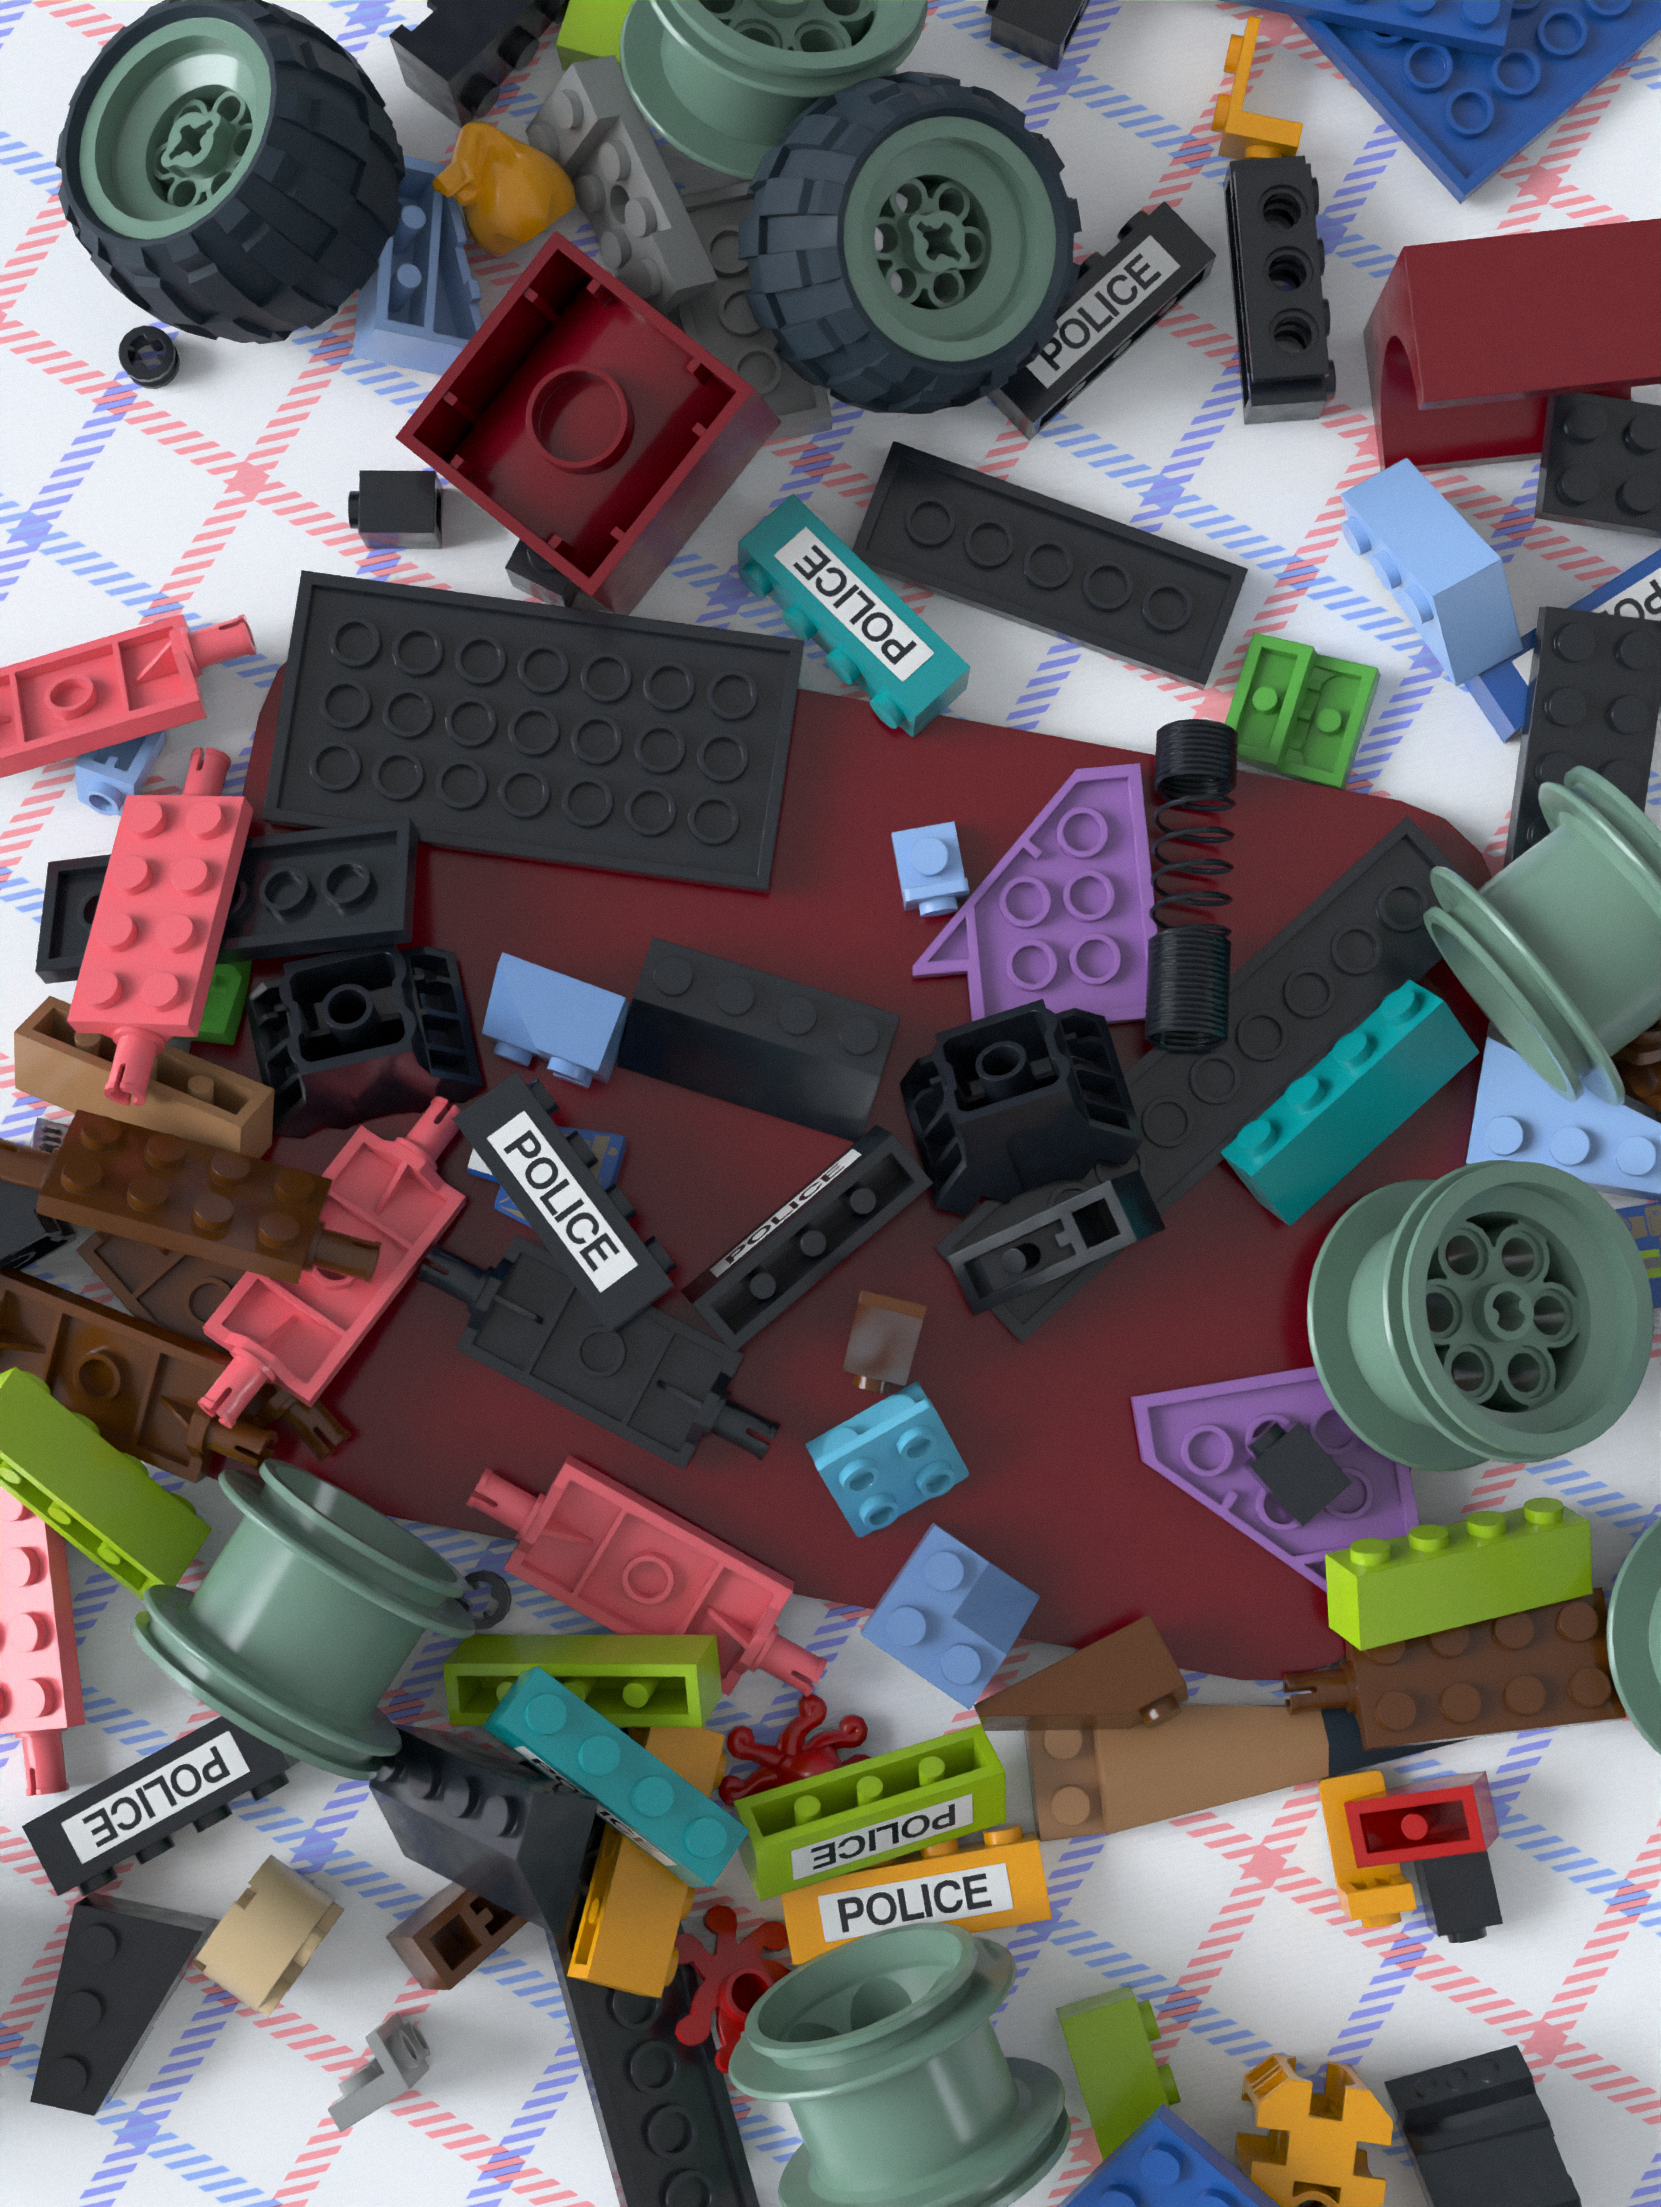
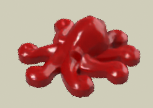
[717,1693,872,1808]
[674,1904,792,2074]

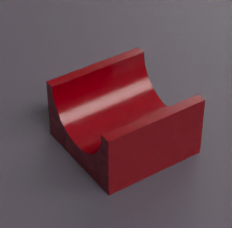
[1363,218,1661,472]
[395,230,781,616]

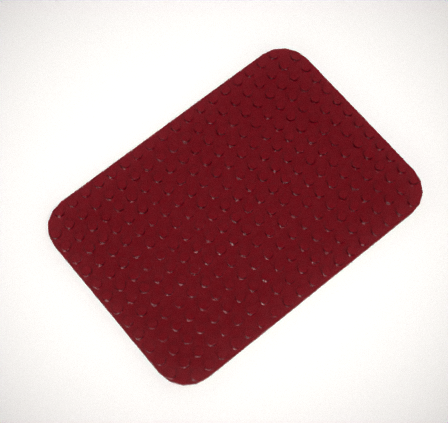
[189,661,1492,1680]

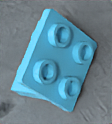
[805,1381,969,1538]

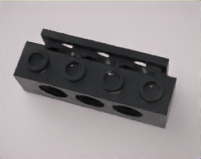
[1223,155,1336,425]

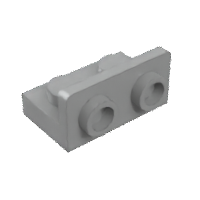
[327,2013,430,2133]

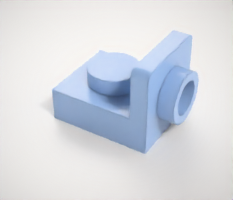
[74,730,166,816]
[891,821,969,917]

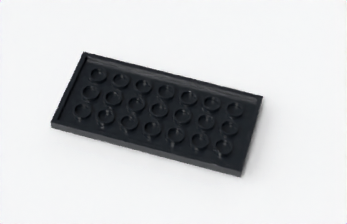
[262,570,805,894]

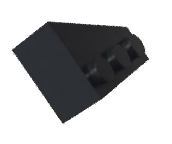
[389,0,570,128]
[30,1892,218,2116]

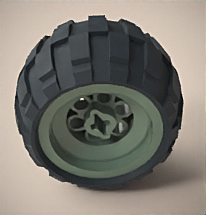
[55,0,406,344]
[738,71,1082,414]

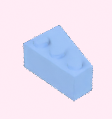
[353,155,483,376]
[1341,458,1523,687]
[1466,1037,1661,1202]

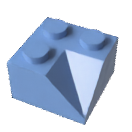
[482,952,631,1089]
[860,1522,1041,1710]

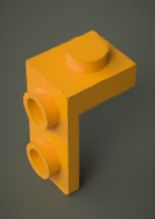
[1211,15,1303,160]
[1317,1769,1417,1928]

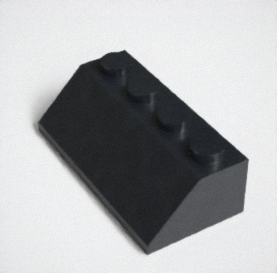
[617,937,900,1143]
[369,1723,598,1935]

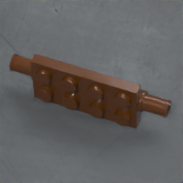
[0,1109,382,1285]
[75,1230,351,1462]
[0,1267,278,1484]
[1283,1587,1626,1751]

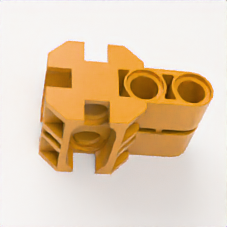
[1234,2053,1394,2207]

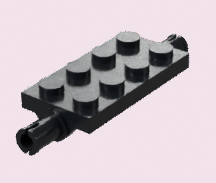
[417,1234,781,1470]

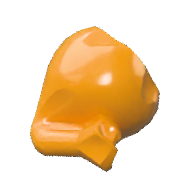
[432,121,576,257]

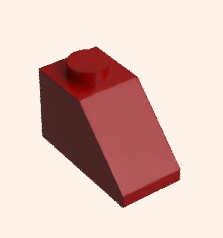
[1344,1771,1499,1868]

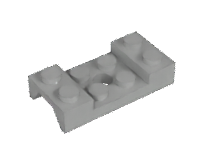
[525,55,719,317]

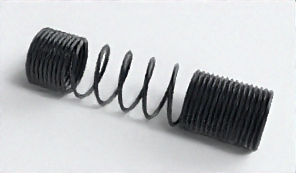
[1144,719,1238,1051]

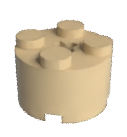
[192,1854,345,2018]

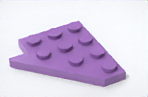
[912,763,1158,1024]
[1130,1366,1420,1593]

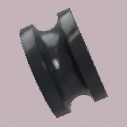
[118,325,180,389]
[454,1570,512,1630]

